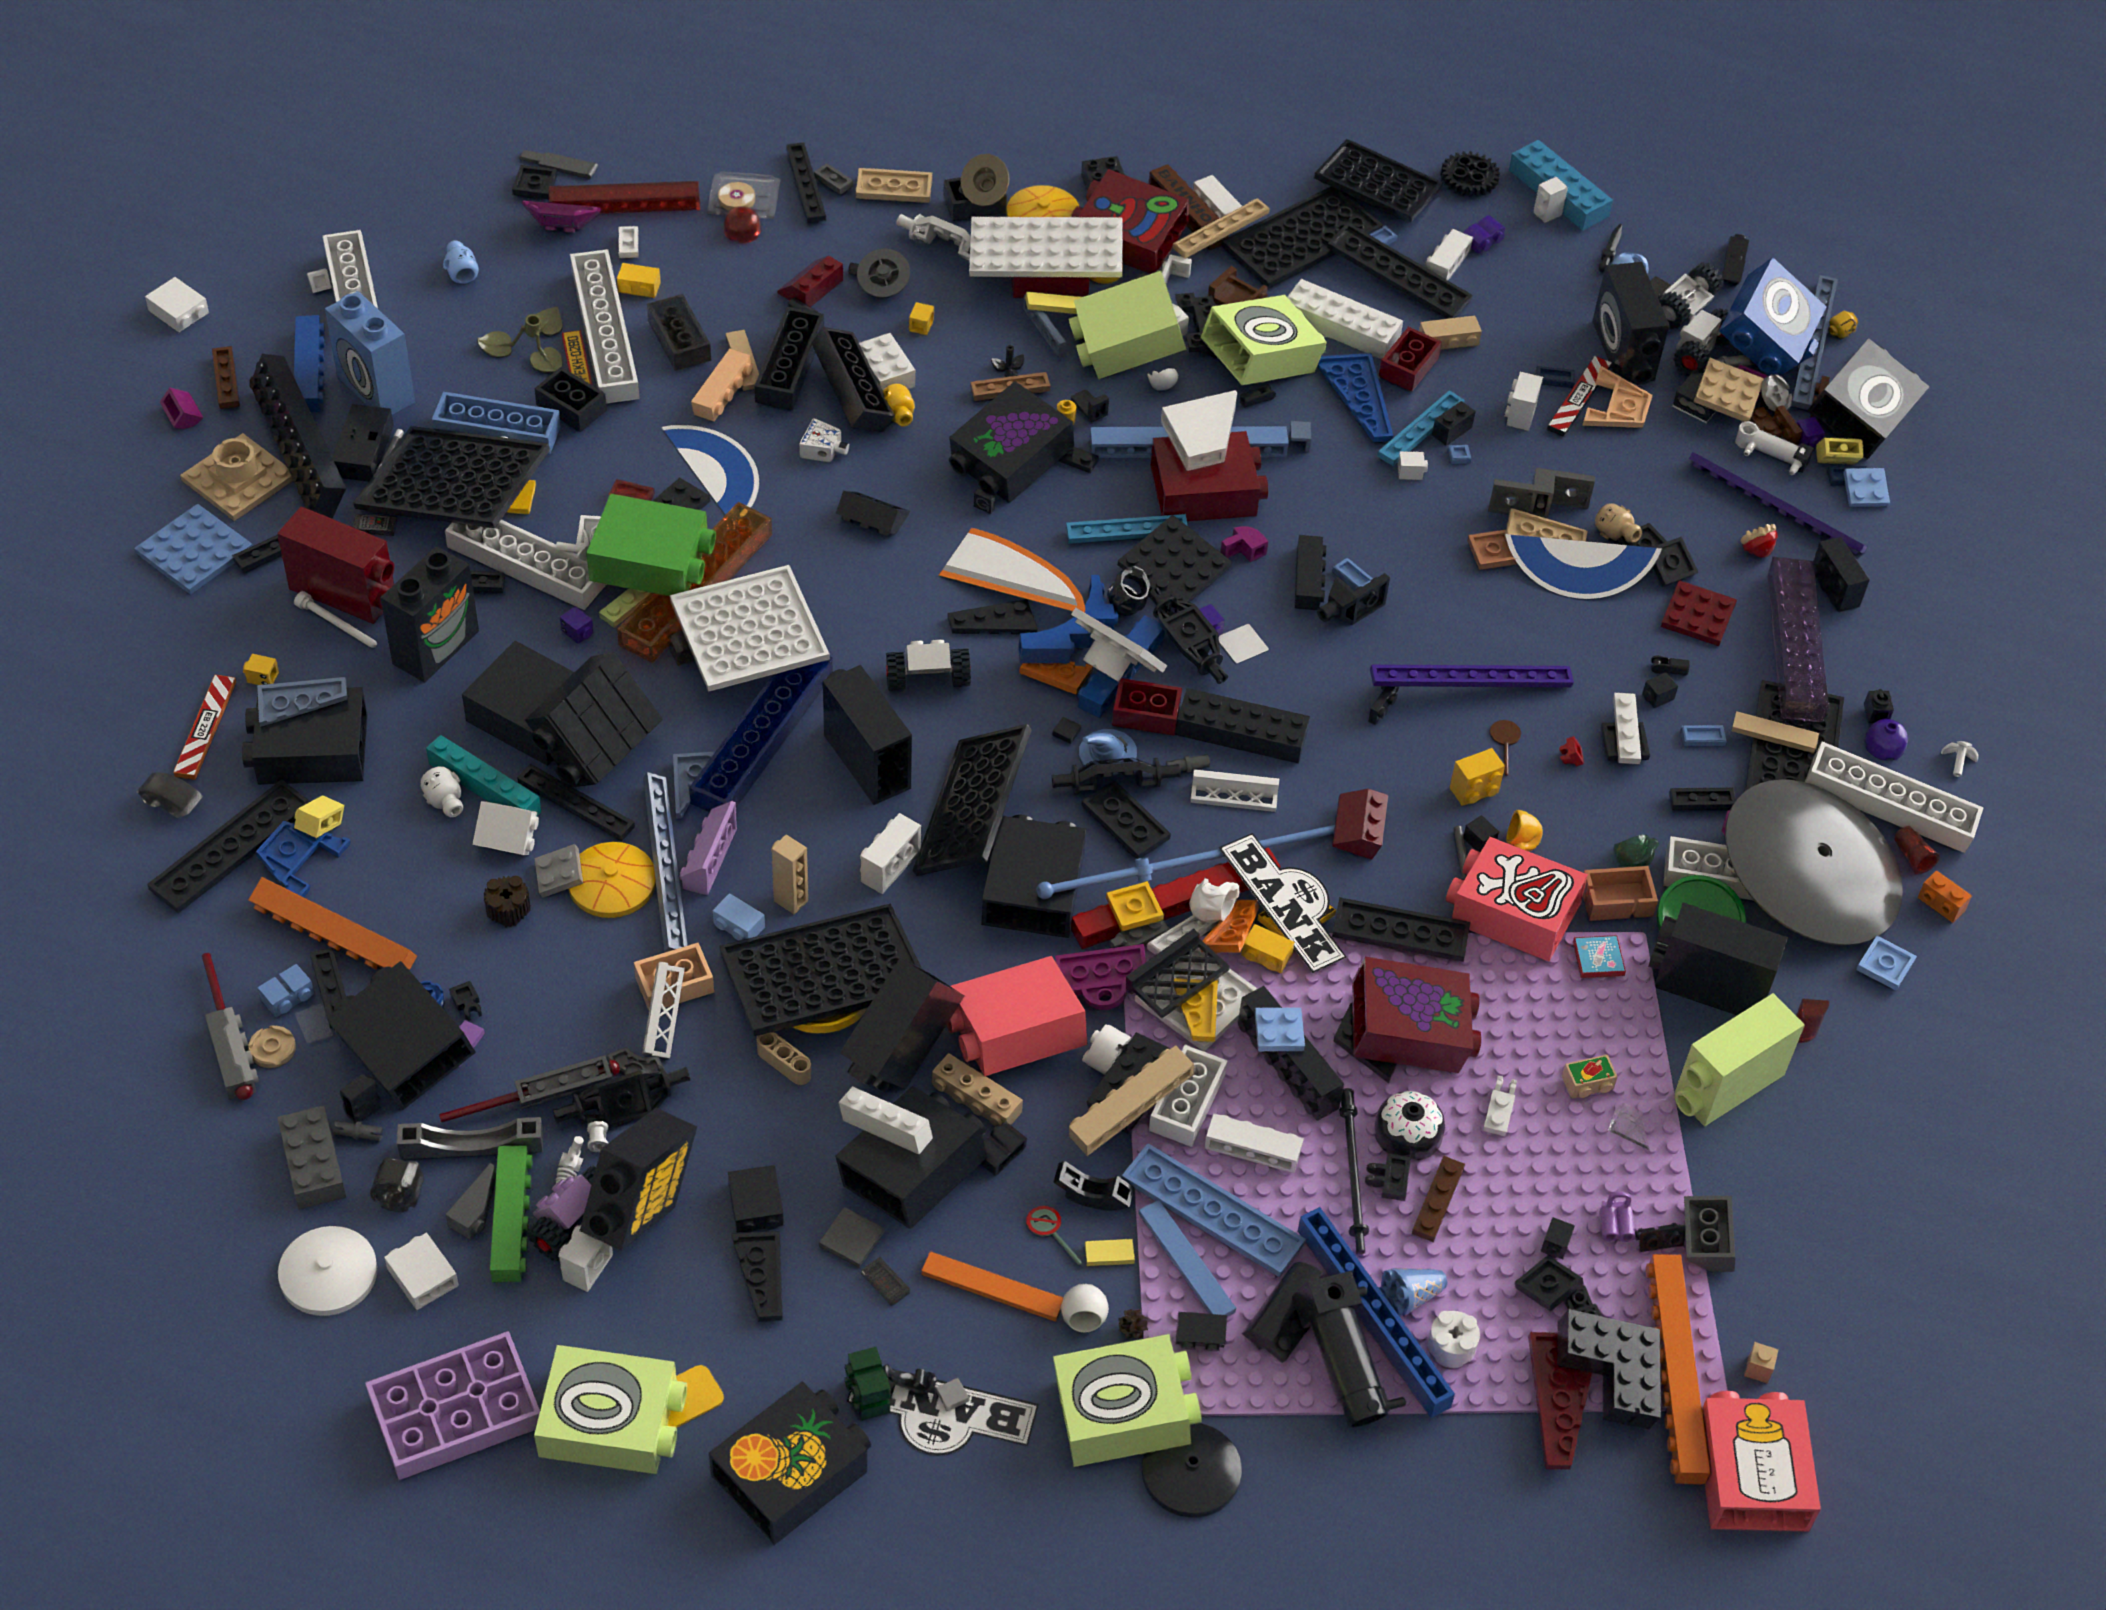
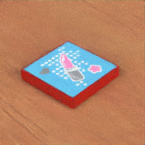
[1573,935,1626,978]

